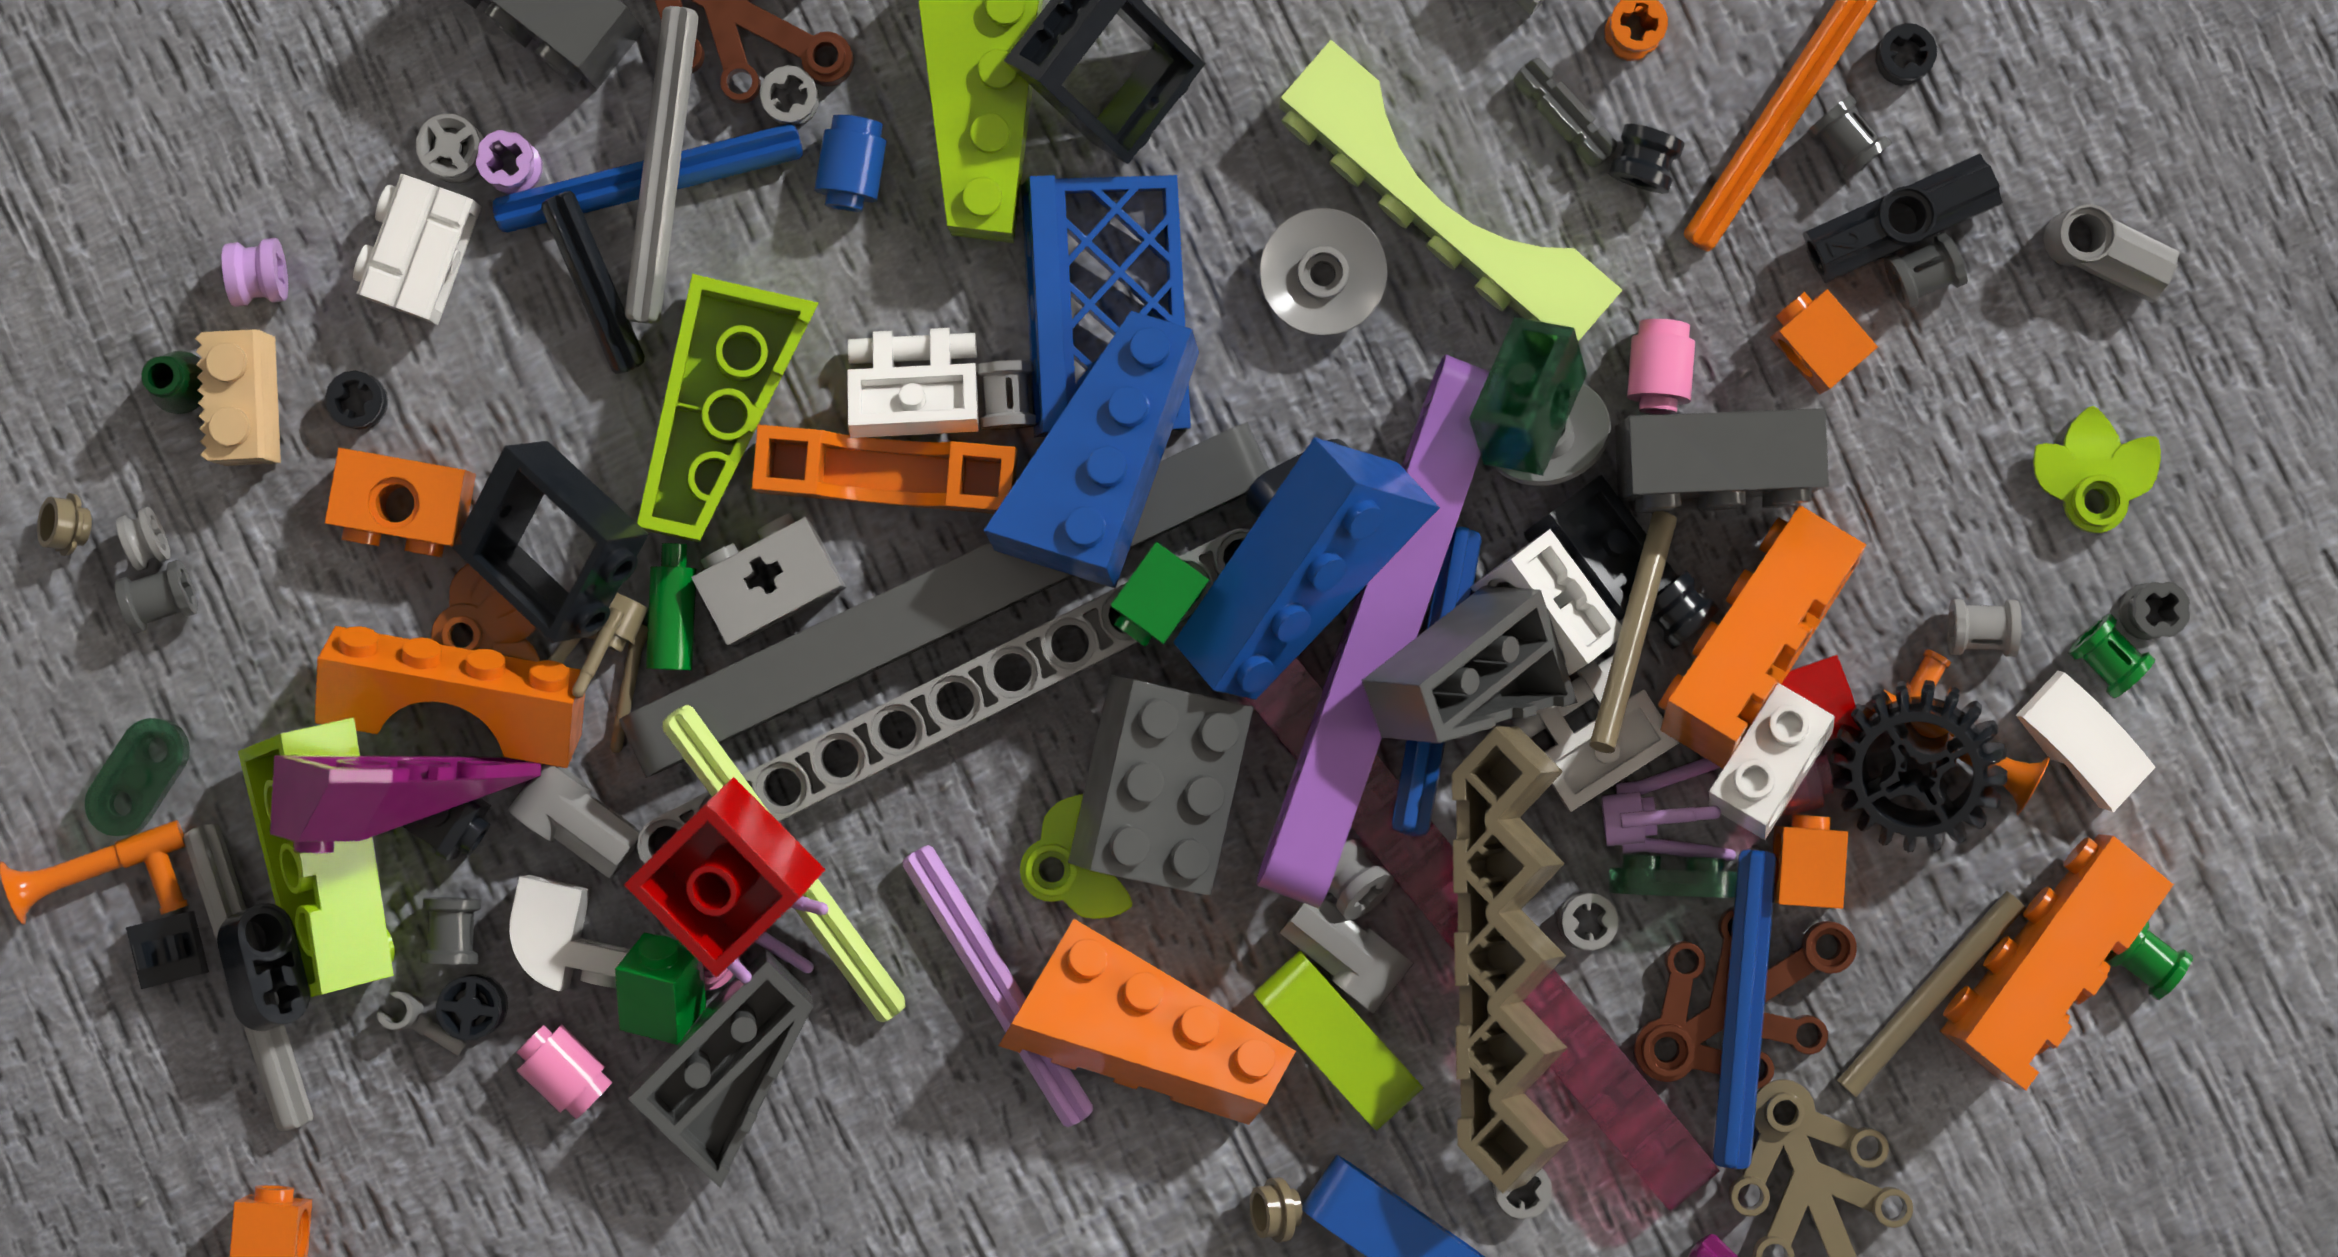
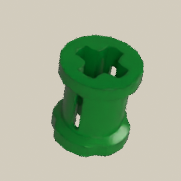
[2068,613,2155,698]
[2105,922,2193,1000]

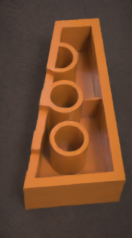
[1658,505,1867,769]
[1939,834,2174,1091]
[998,919,1296,1125]

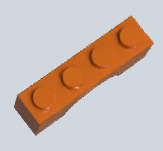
[752,424,1018,514]
[315,626,585,768]

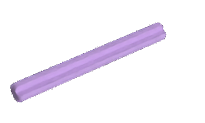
[902,845,1093,1127]

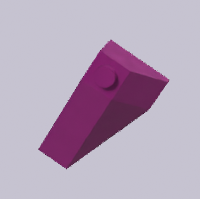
[270,755,541,853]

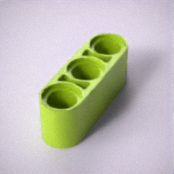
[1253,950,1424,1131]

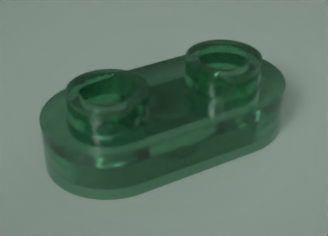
[85,718,190,836]
[1609,854,1737,898]

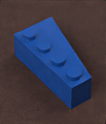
[984,311,1199,588]
[1173,437,1440,700]

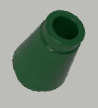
[141,351,204,414]

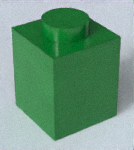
[1110,542,1209,647]
[615,932,706,1045]

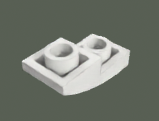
[2016,670,2155,812]

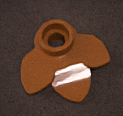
[431,563,541,662]

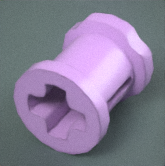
[476,130,543,195]

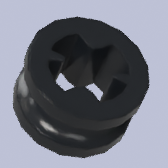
[1875,23,1937,86]
[325,370,388,430]

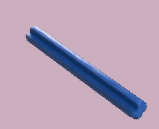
[493,124,803,233]
[1391,527,1482,836]
[1713,849,1777,1169]

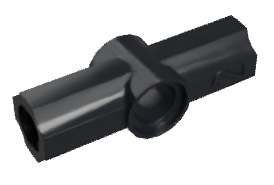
[1803,153,2003,283]

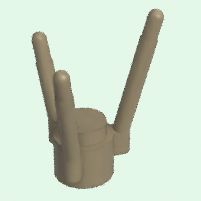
[548,593,648,753]

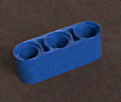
[1302,1155,1485,1257]

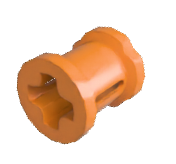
[1604,0,1668,61]

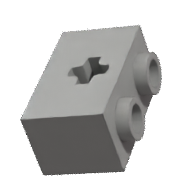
[691,513,846,647]

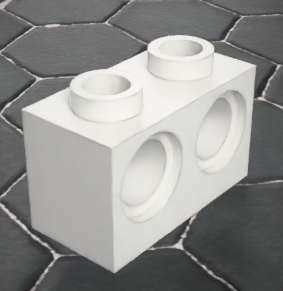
[1470,529,1621,676]
[1709,683,1835,840]

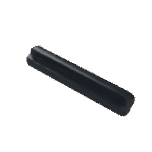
[541,191,645,374]

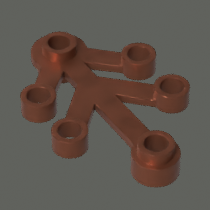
[652,0,854,104]
[1634,907,1857,1089]

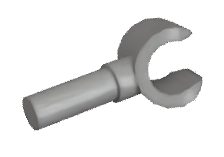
[377,992,467,1056]

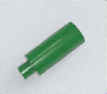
[646,543,697,671]

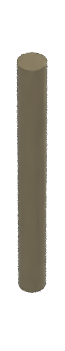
[1589,511,1677,753]
[1837,891,2026,1098]

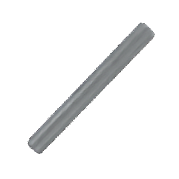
[625,6,698,324]
[183,823,313,1131]

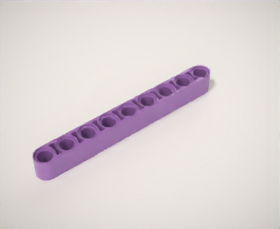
[1256,354,1505,908]

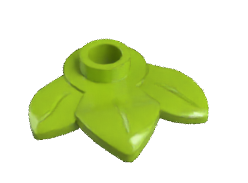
[2033,406,2161,533]
[1020,794,1133,919]

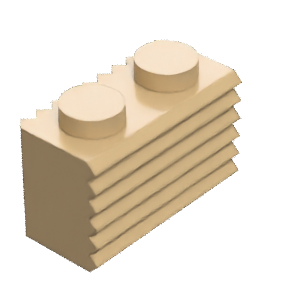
[195,329,281,466]

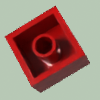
[624,777,826,978]

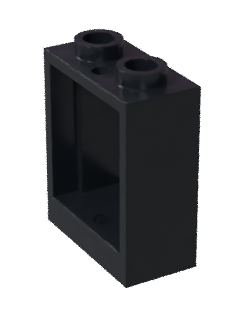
[1004,0,1206,164]
[452,441,649,643]

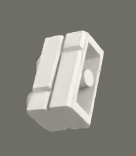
[353,174,482,325]

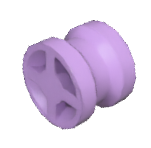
[221,238,288,307]

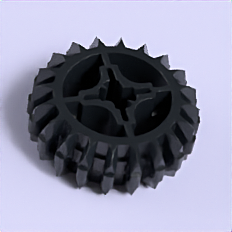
[1831,680,2008,853]

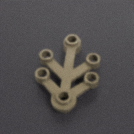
[1728,1079,1913,1257]

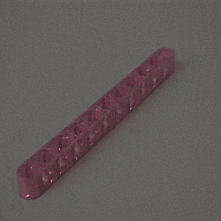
[1244,658,1720,1212]

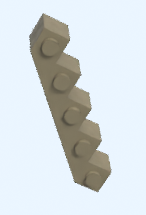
[1452,726,1569,1193]

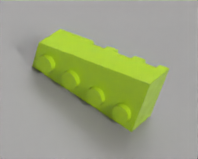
[918,0,1043,243]
[637,274,819,543]
[238,717,395,997]

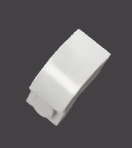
[509,875,630,991]

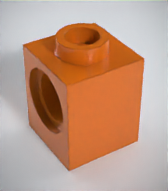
[1770,289,1878,395]
[1772,814,1848,909]
[230,1185,313,1257]

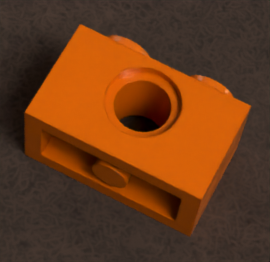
[325,447,476,558]

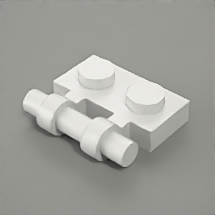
[847,328,979,438]
[1511,655,1679,812]

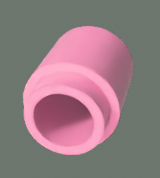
[1627,319,1695,415]
[516,1024,612,1119]

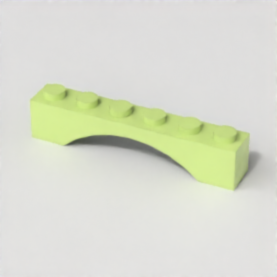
[1279,40,1622,354]

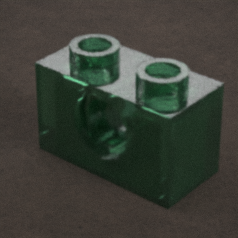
[1469,317,1587,476]

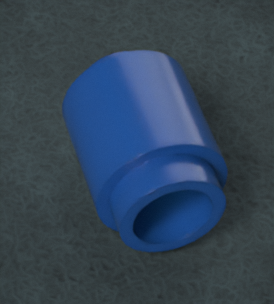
[814,115,887,212]

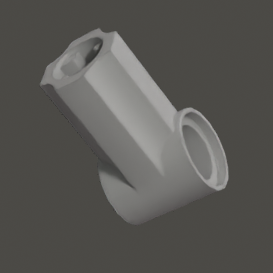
[2043,204,2180,303]
[508,764,641,879]
[1279,898,1414,1014]

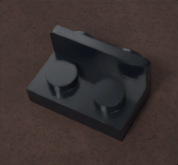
[1524,474,1678,622]

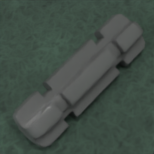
[1513,57,1617,167]

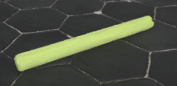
[663,705,906,1022]

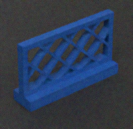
[1021,175,1191,438]

